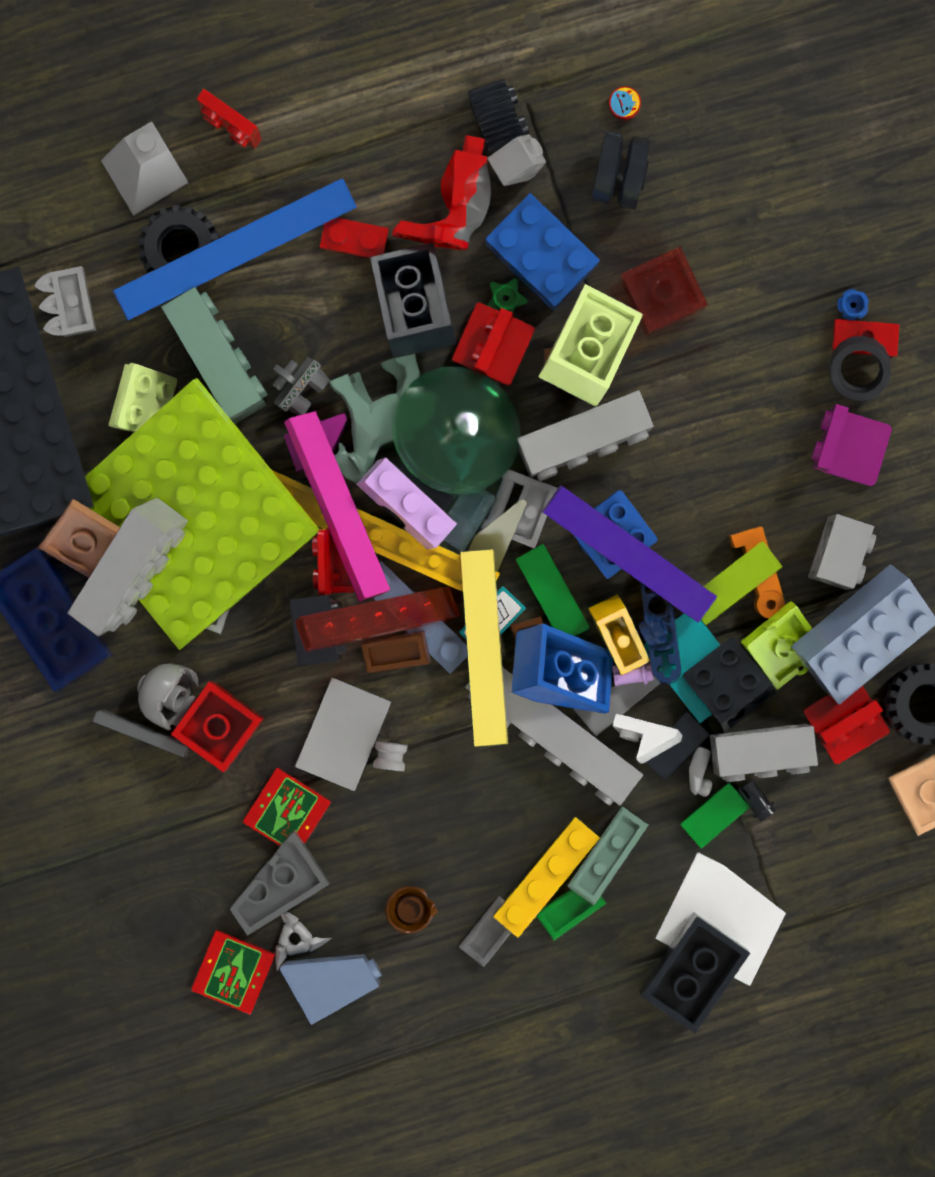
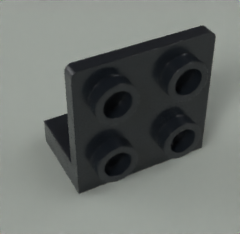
[683,637,776,733]

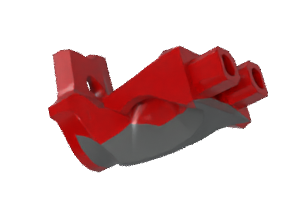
[392,135,491,251]

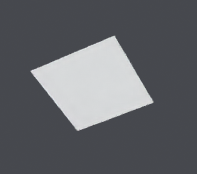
[655,853,786,986]

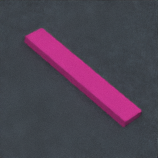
[284,411,390,602]

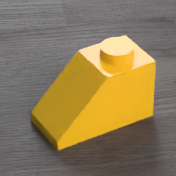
[588,595,650,675]

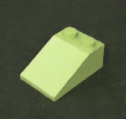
[538,284,643,407]

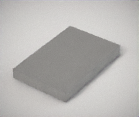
[295,677,391,791]

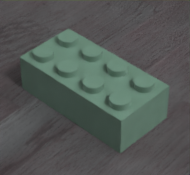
[162,287,268,424]

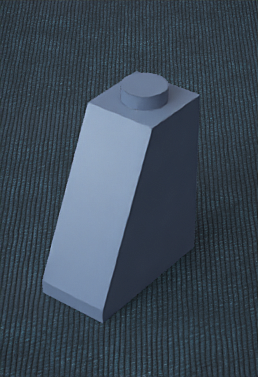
[279,954,382,1025]

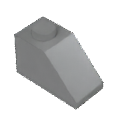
[487,134,546,186]

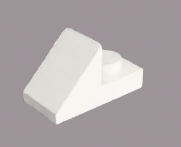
[613,714,683,764]

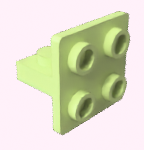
[108,363,177,432]

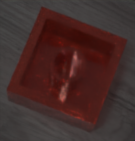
[620,246,708,337]

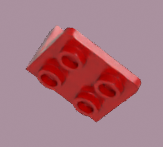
[312,527,366,596]

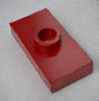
[832,319,900,357]

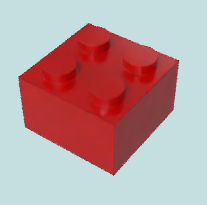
[171,681,265,772]

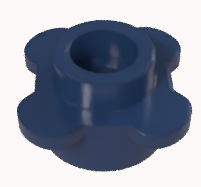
[639,614,668,646]

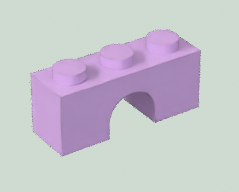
[356,458,457,550]

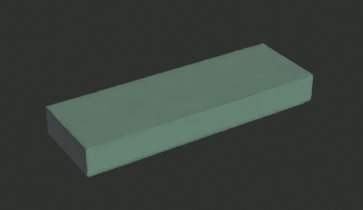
[567,807,648,905]

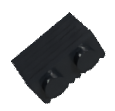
[468,79,529,157]

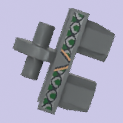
[273,356,330,415]

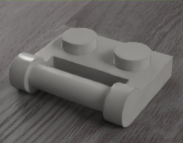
[481,468,558,549]

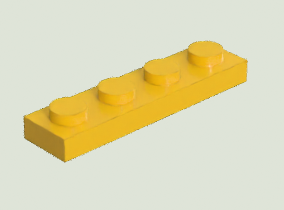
[492,817,600,938]

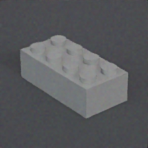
[516,390,654,481]
[68,498,188,636]

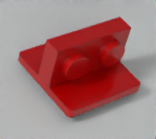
[452,302,535,386]
[803,686,890,764]

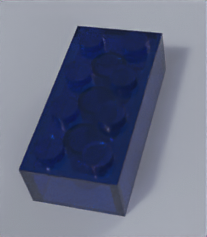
[0,548,114,692]

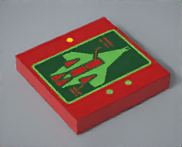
[243,767,332,846]
[191,929,276,1015]

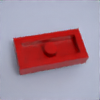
[320,218,389,259]

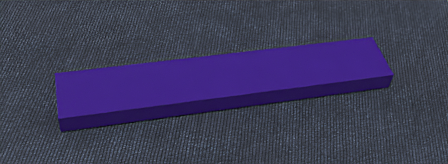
[541,485,717,623]

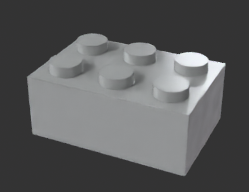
[709,724,818,782]

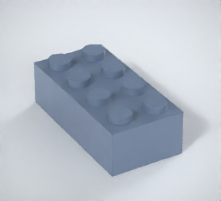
[791,564,935,705]

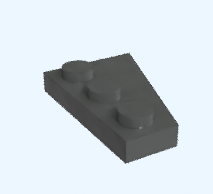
[230,829,329,936]

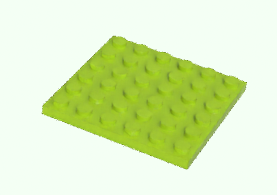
[85,378,319,650]

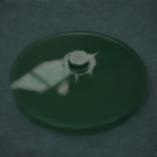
[392,367,520,494]

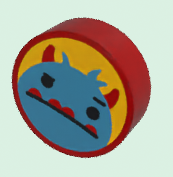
[608,86,641,120]

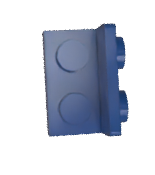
[573,490,657,578]

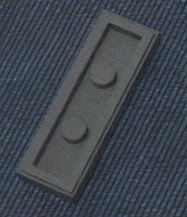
[93,709,190,757]

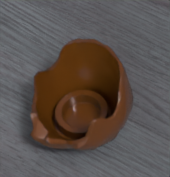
[384,886,438,934]

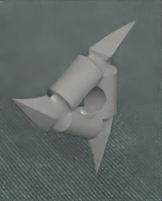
[276,911,332,971]

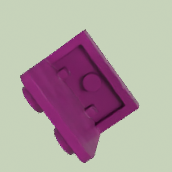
[811,404,892,486]

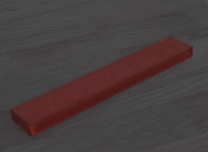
[295,586,460,652]

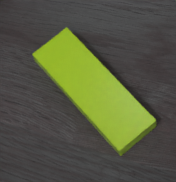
[702,541,782,625]

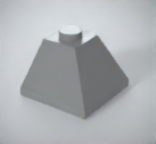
[101,121,189,216]

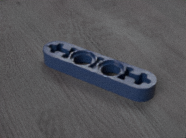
[640,582,682,684]

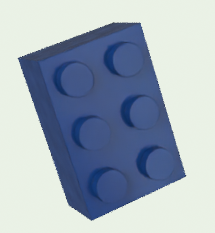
[485,193,600,311]

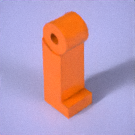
[728,526,785,619]

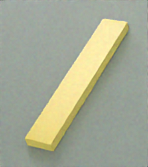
[460,549,508,747]

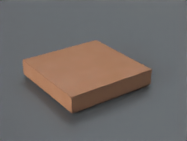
[38,499,120,578]

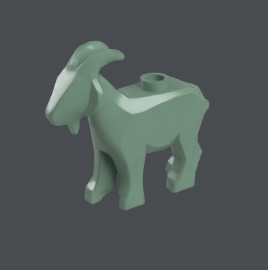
[329,354,439,484]

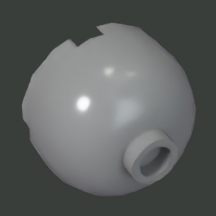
[137,663,198,730]

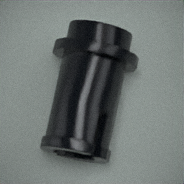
[737,779,776,822]

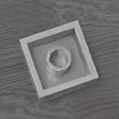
[808,514,876,590]

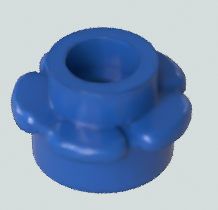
[837,289,869,320]

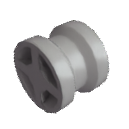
[373,741,408,771]

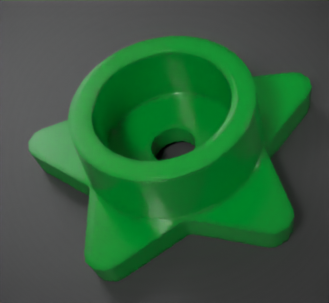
[486,278,528,313]

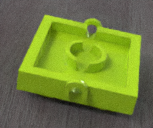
[741,601,812,690]

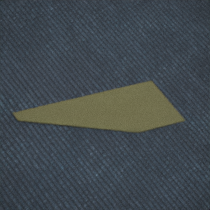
[468,499,528,572]

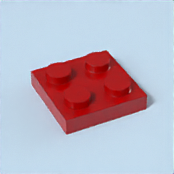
[197,89,262,149]

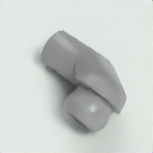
[689,747,712,797]

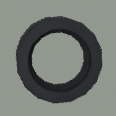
[829,336,891,401]

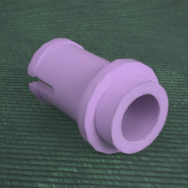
[613,662,654,686]

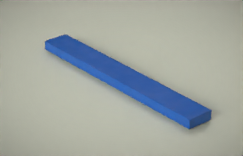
[112,178,357,321]

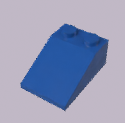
[511,624,613,714]

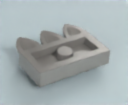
[35,266,96,337]

